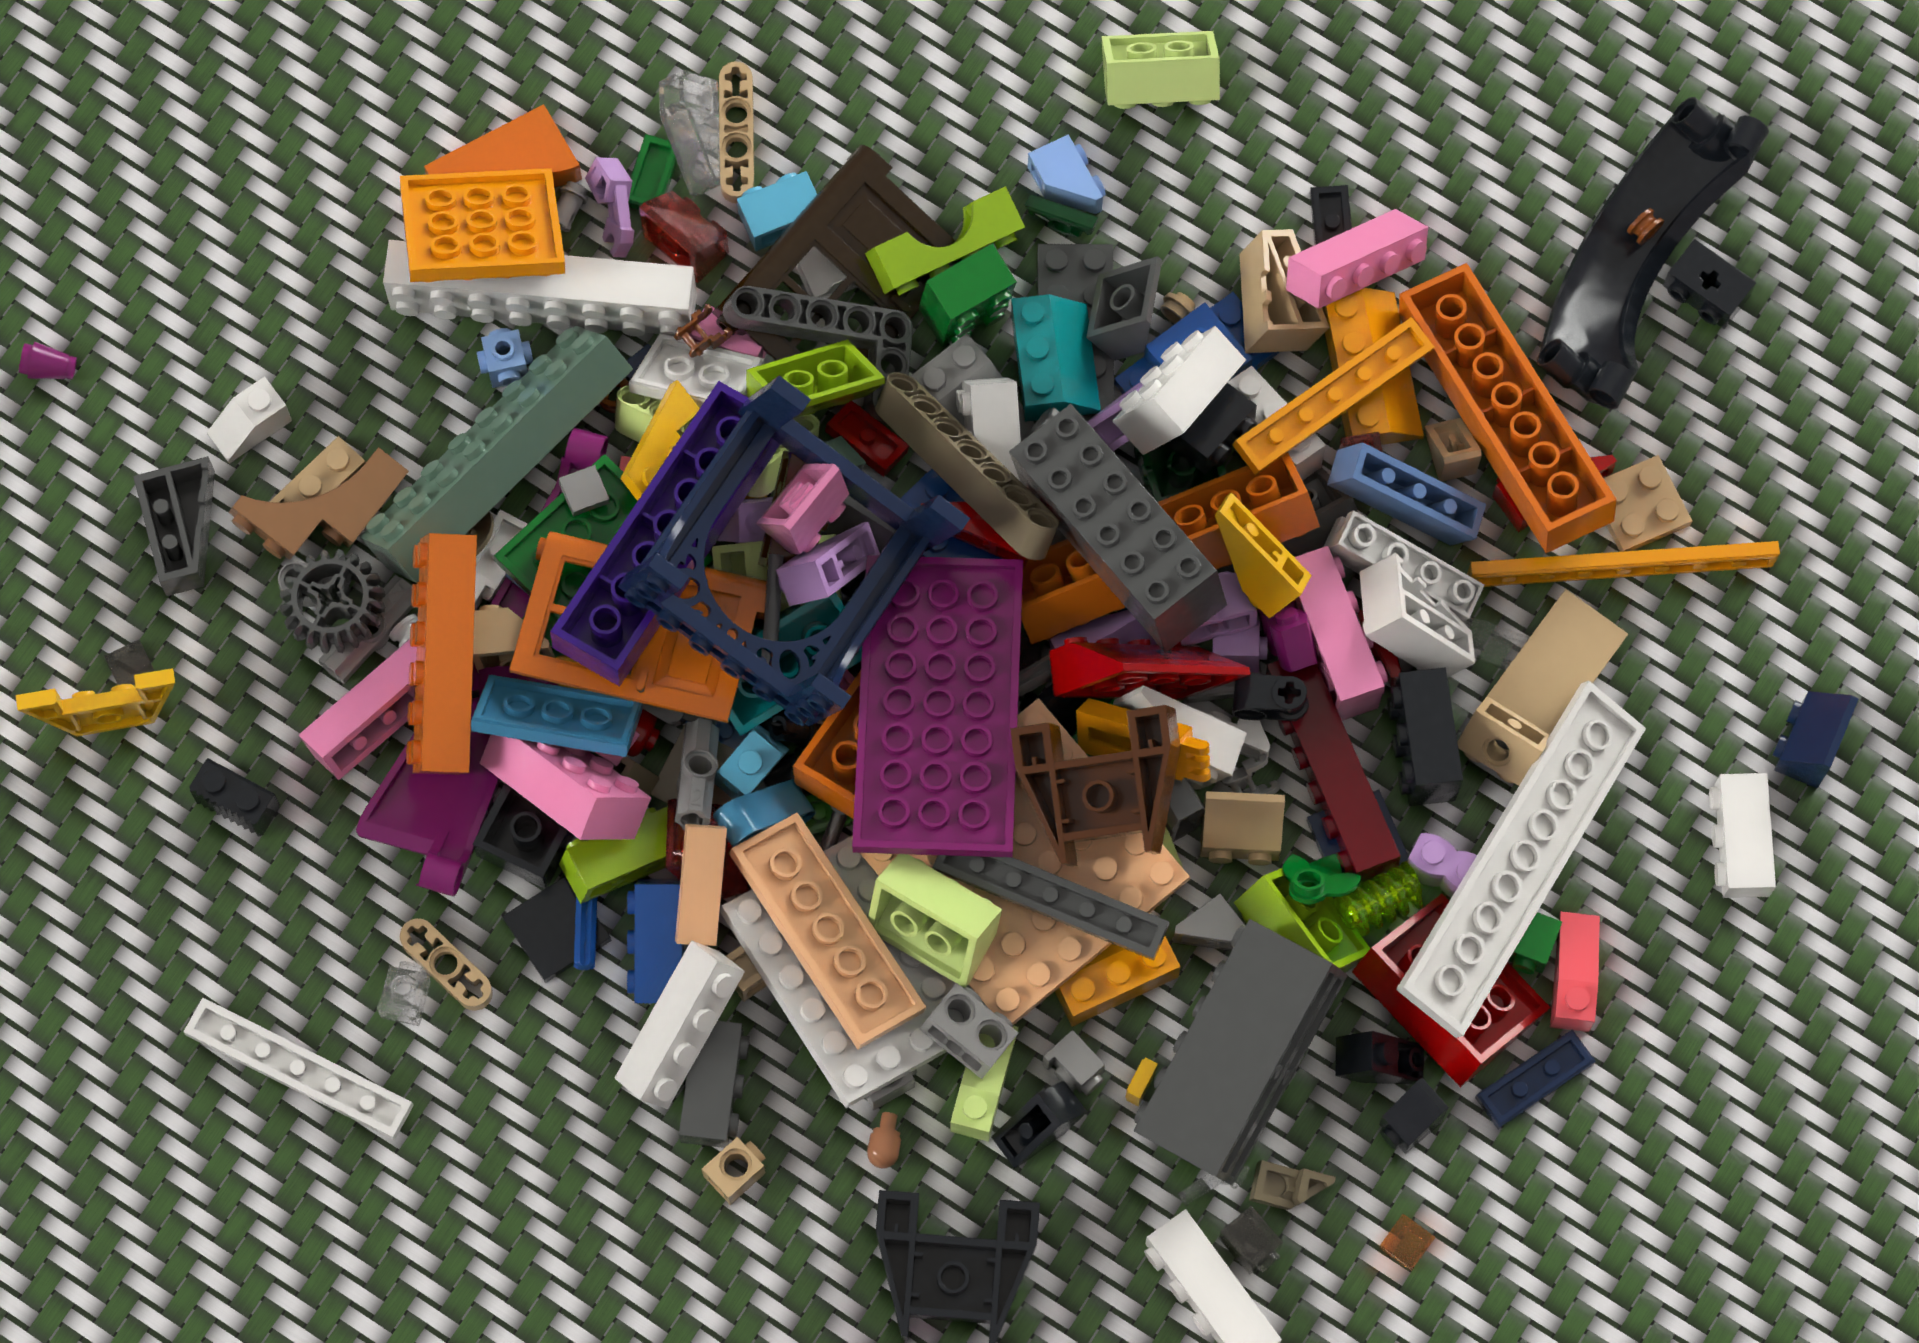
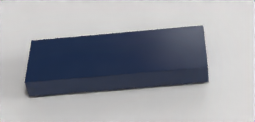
[1475,1029,1596,1130]

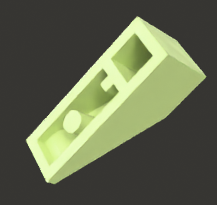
[950,1026,1019,1142]

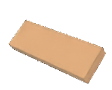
[675,824,727,946]

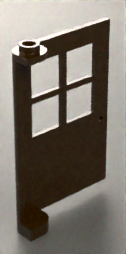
[712,145,962,411]

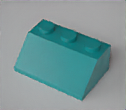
[1011,294,1101,422]

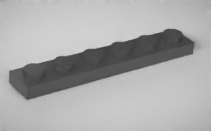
[933,855,1169,961]

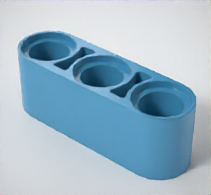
[713,779,816,847]

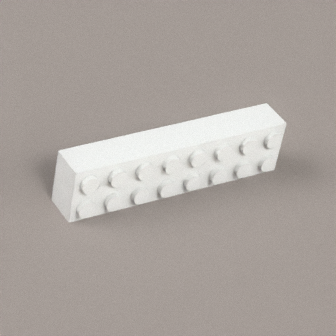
[383,240,697,336]

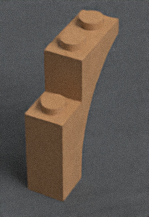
[228,447,409,560]

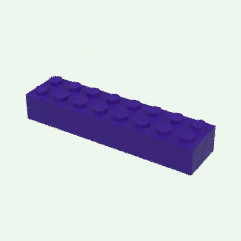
[550,381,780,687]

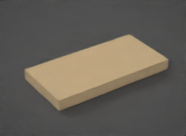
[1483,589,1628,735]

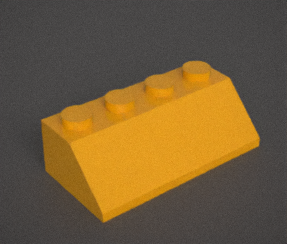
[1322,288,1424,447]

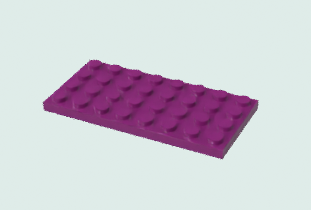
[852,555,1023,858]

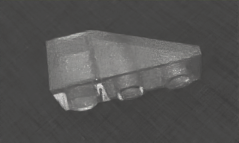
[659,70,720,197]

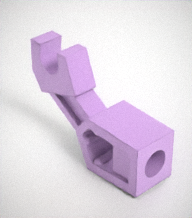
[585,157,634,257]

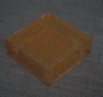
[1379,1214,1436,1271]

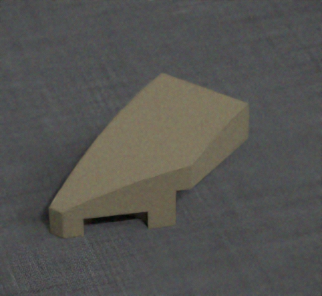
[1249,1160,1336,1210]

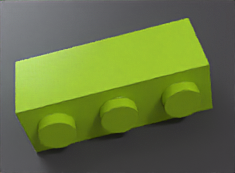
[559,806,684,904]

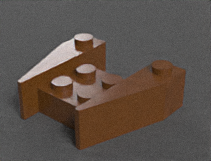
[1010,705,1180,866]

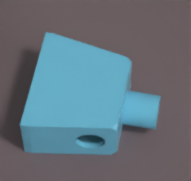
[714,724,790,799]

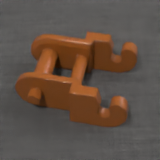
[674,304,733,358]

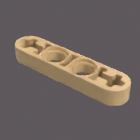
[719,61,754,204]

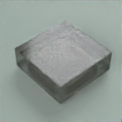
[104,640,155,687]

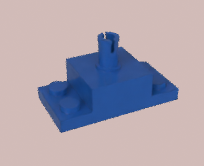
[1114,292,1279,394]

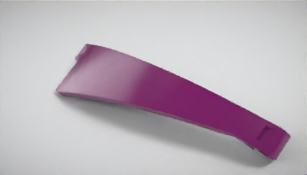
[356,428,608,897]

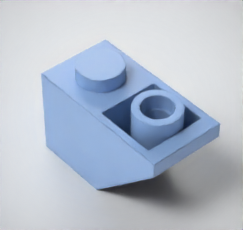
[1028,134,1106,214]

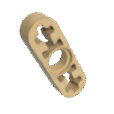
[400,918,493,1011]

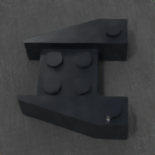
[876,1190,1040,1343]

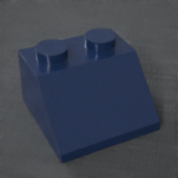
[1772,691,1859,788]

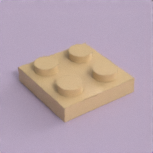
[1604,455,1692,552]

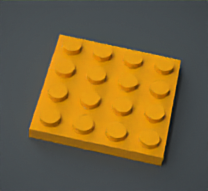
[400,168,565,282]

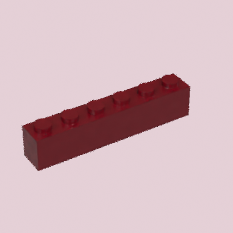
[1266,661,1401,882]

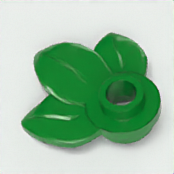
[1283,854,1361,905]

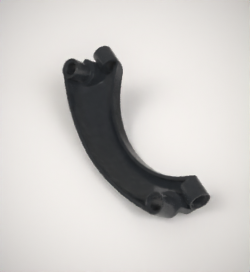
[1537,97,1769,409]

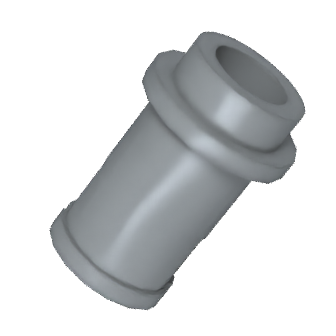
[557,181,588,232]

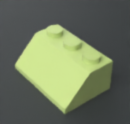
[1102,31,1220,109]
[868,854,1002,988]

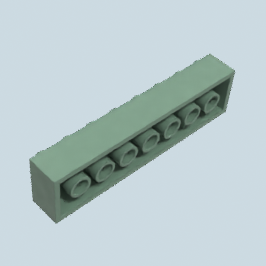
[359,326,633,583]

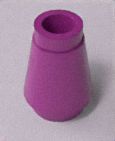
[19,342,77,380]

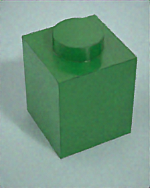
[1508,912,1562,974]

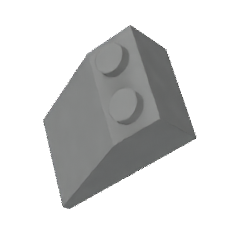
[911,333,1035,442]

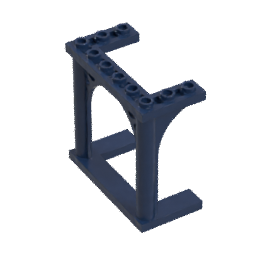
[617,376,970,727]

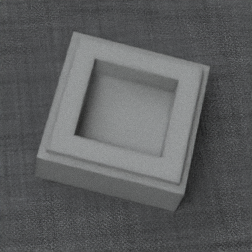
[559,465,609,516]

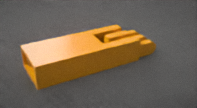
[1076,698,1211,782]

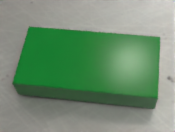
[628,134,682,215]

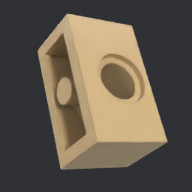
[1457,696,1550,786]

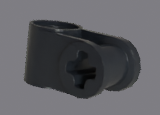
[1232,672,1309,721]

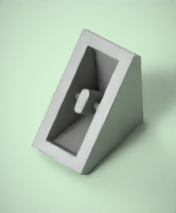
[1173,894,1245,951]

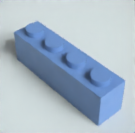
[1327,442,1486,546]

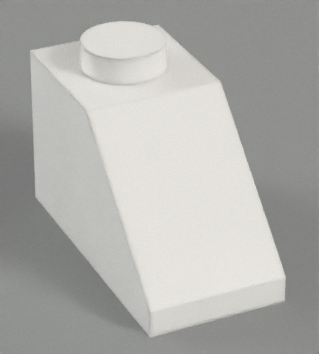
[207,376,292,464]

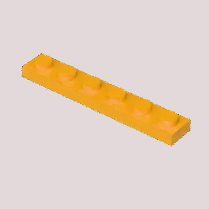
[1232,317,1435,475]

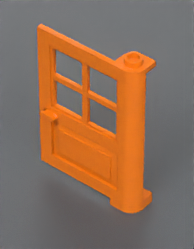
[509,531,767,723]

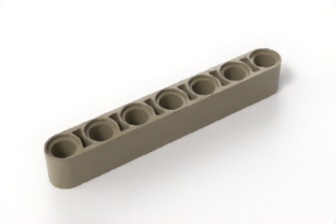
[875,372,1059,560]

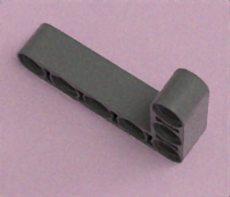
[723,286,913,425]

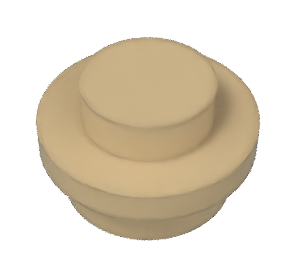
[1160,292,1195,324]

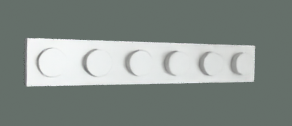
[184,998,414,1140]

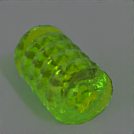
[1335,862,1423,936]

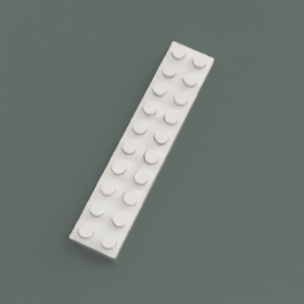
[1396,681,1646,1038]

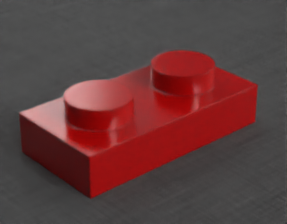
[825,401,909,477]

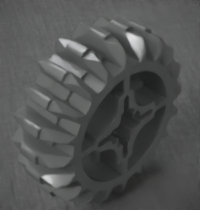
[280,549,386,654]

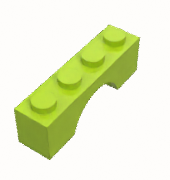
[865,186,1025,296]

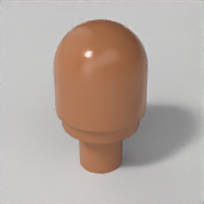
[867,1112,901,1169]

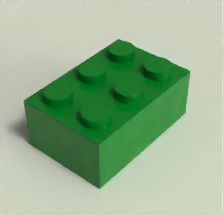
[919,243,1017,346]

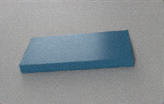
[471,675,643,757]

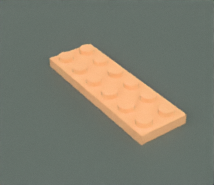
[729,812,926,1050]

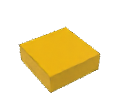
[1125,1057,1158,1107]

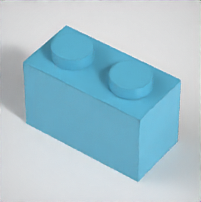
[737,171,817,251]

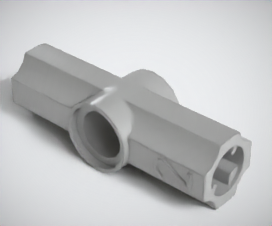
[318,575,414,684]
[675,718,720,830]

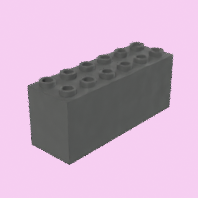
[1009,404,1227,653]
[1133,919,1348,1186]

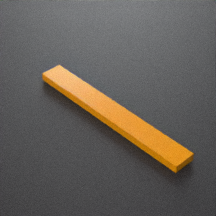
[1467,541,1780,587]

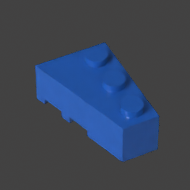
[627,879,685,1003]

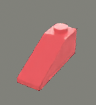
[1550,911,1600,1032]

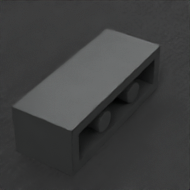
[679,1021,750,1148]

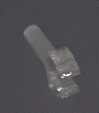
[1178,1166,1250,1206]

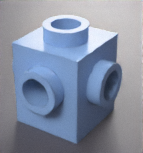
[477,328,533,388]

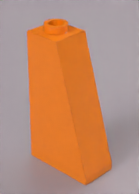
[424,104,582,187]

